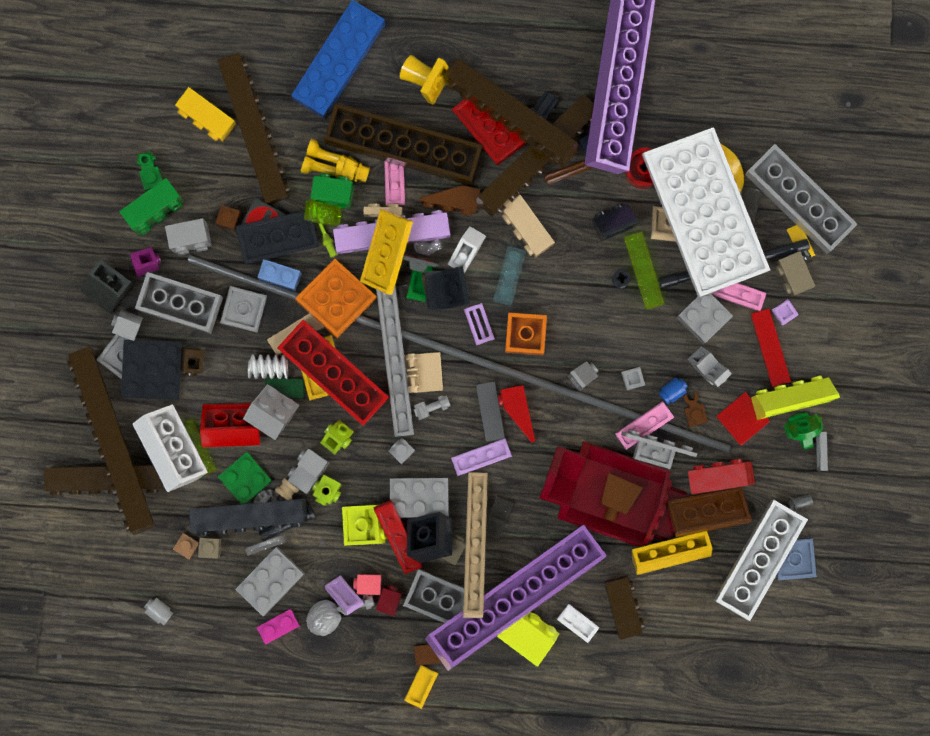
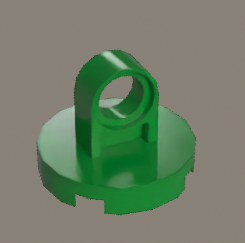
[784,412,823,450]

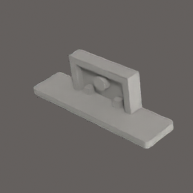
[621,429,698,469]

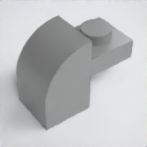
[688,346,732,387]

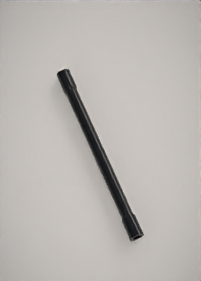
[659,239,810,289]

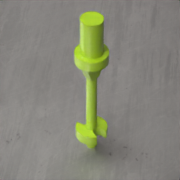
[311,203,338,258]

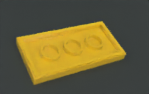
[360,209,413,295]

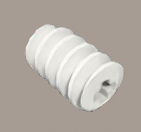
[248,354,288,379]

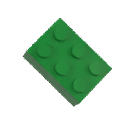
[119,178,185,235]

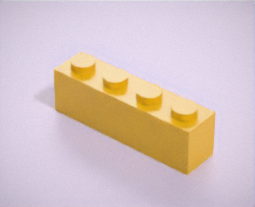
[632,531,712,575]

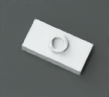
[557,604,599,643]

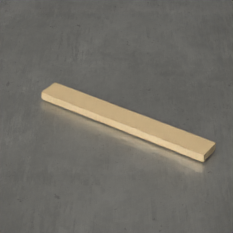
[463,472,488,618]

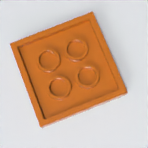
[295,259,377,338]

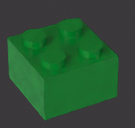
[310,174,354,210]

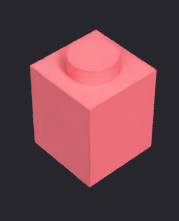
[353,574,381,595]

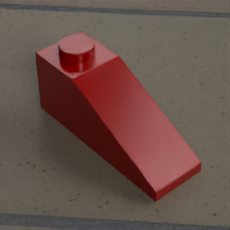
[497,385,535,443]

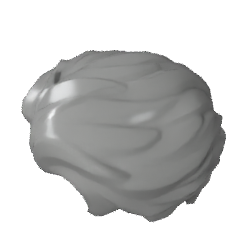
[306,600,341,636]

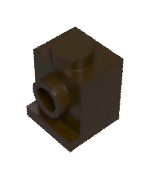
[181,347,204,376]

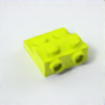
[342,505,387,546]

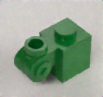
[136,150,164,192]

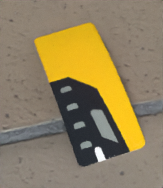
[787,225,815,261]

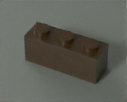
[604,577,645,640]

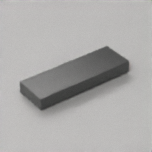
[476,382,505,442]

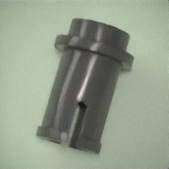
[787,493,813,512]

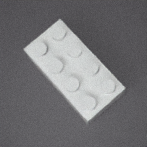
[133,404,208,492]

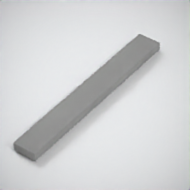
[376,286,414,437]

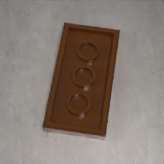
[666,487,752,537]

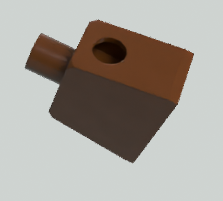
[600,473,643,522]

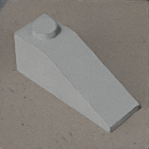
[567,361,599,391]

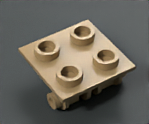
[404,352,443,393]

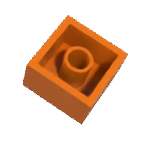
[505,313,547,356]

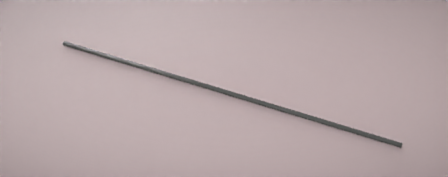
[188,255,731,453]

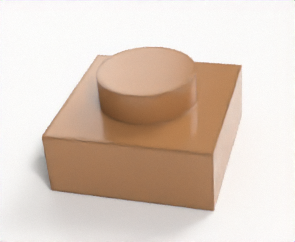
[173,533,199,560]

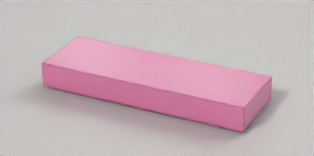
[384,161,405,206]
[711,283,766,311]
[615,401,674,450]

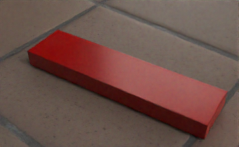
[750,309,791,387]
[374,500,422,574]

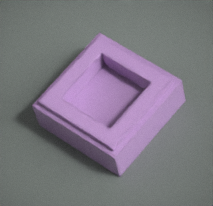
[772,299,799,326]

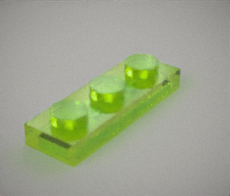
[183,418,217,479]

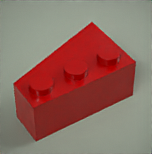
[688,459,755,494]

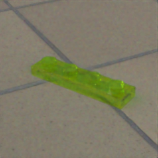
[624,232,665,310]

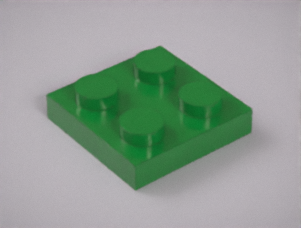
[218,452,272,505]

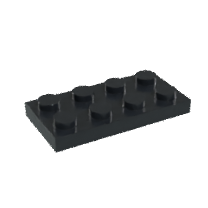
[235,210,319,264]

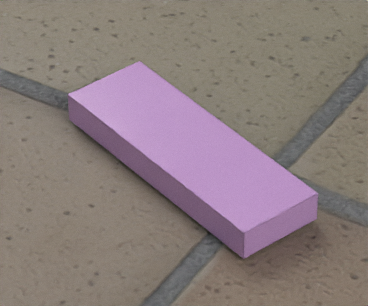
[451,439,512,476]

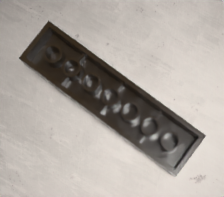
[324,103,482,186]

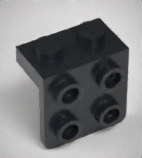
[422,266,470,310]

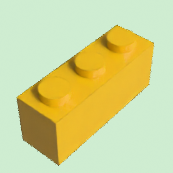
[175,87,236,142]

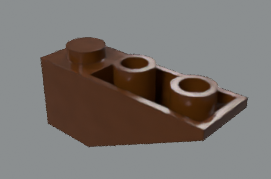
[420,186,480,216]

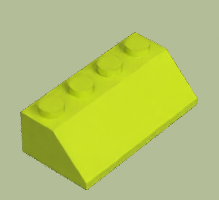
[751,376,840,420]
[497,612,560,667]

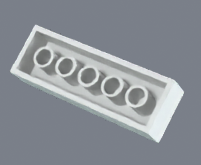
[714,500,808,621]

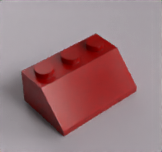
[200,403,261,447]

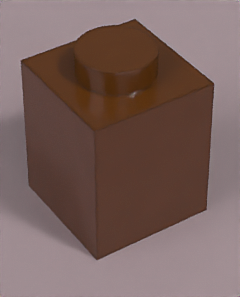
[216,205,242,232]

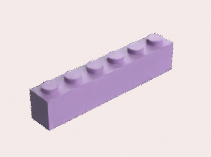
[333,210,450,254]

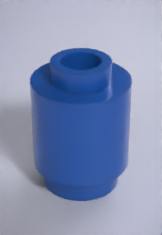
[658,377,688,405]

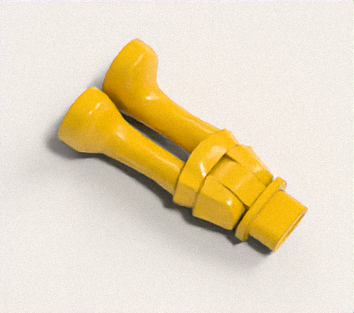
[301,138,370,182]

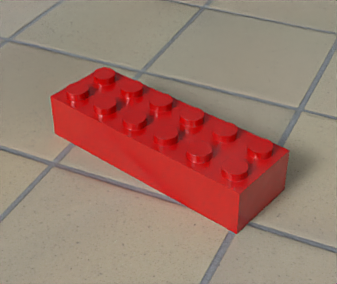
[277,320,389,426]

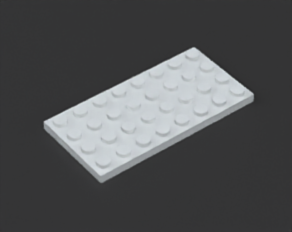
[642,127,770,298]

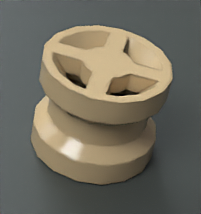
[275,478,299,500]

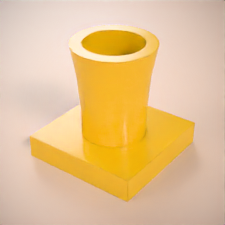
[400,55,449,105]

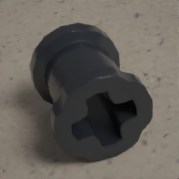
[612,269,630,289]

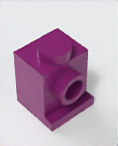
[130,247,161,278]

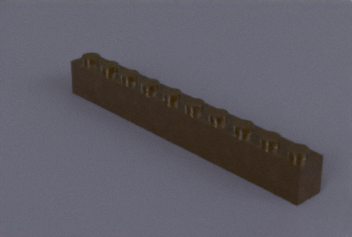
[67,346,156,535]

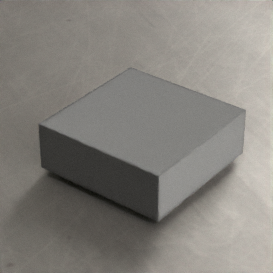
[621,367,645,391]

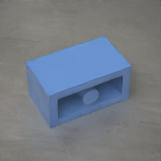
[258,259,302,292]

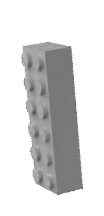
[745,144,857,254]

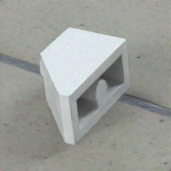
[448,227,486,273]

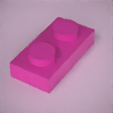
[256,609,300,645]

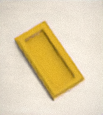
[404,665,438,709]

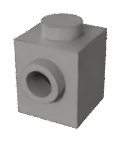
[111,309,143,341]

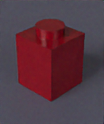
[376,585,402,616]

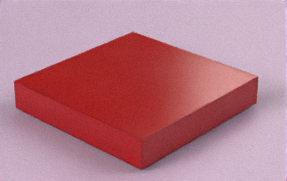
[716,392,770,446]

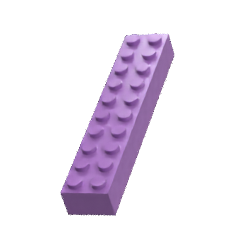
[584,0,655,174]
[425,525,606,671]

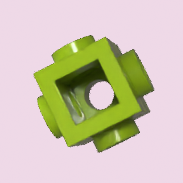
[320,420,354,455]
[312,475,342,506]

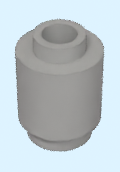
[144,597,173,625]

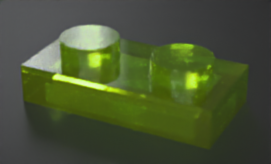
[304,200,341,227]

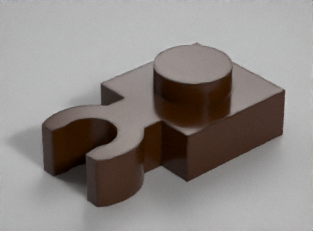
[683,392,708,427]

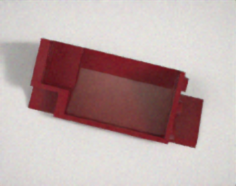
[539,441,687,547]

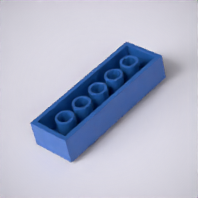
[291,0,385,119]

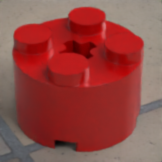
[624,148,654,189]

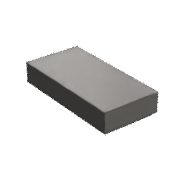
[816,432,828,471]

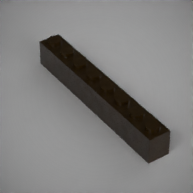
[217,53,290,205]
[444,58,578,167]
[476,94,594,217]

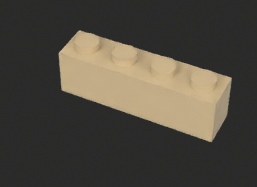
[502,192,555,258]

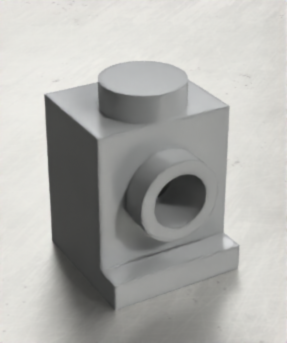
[389,438,415,464]

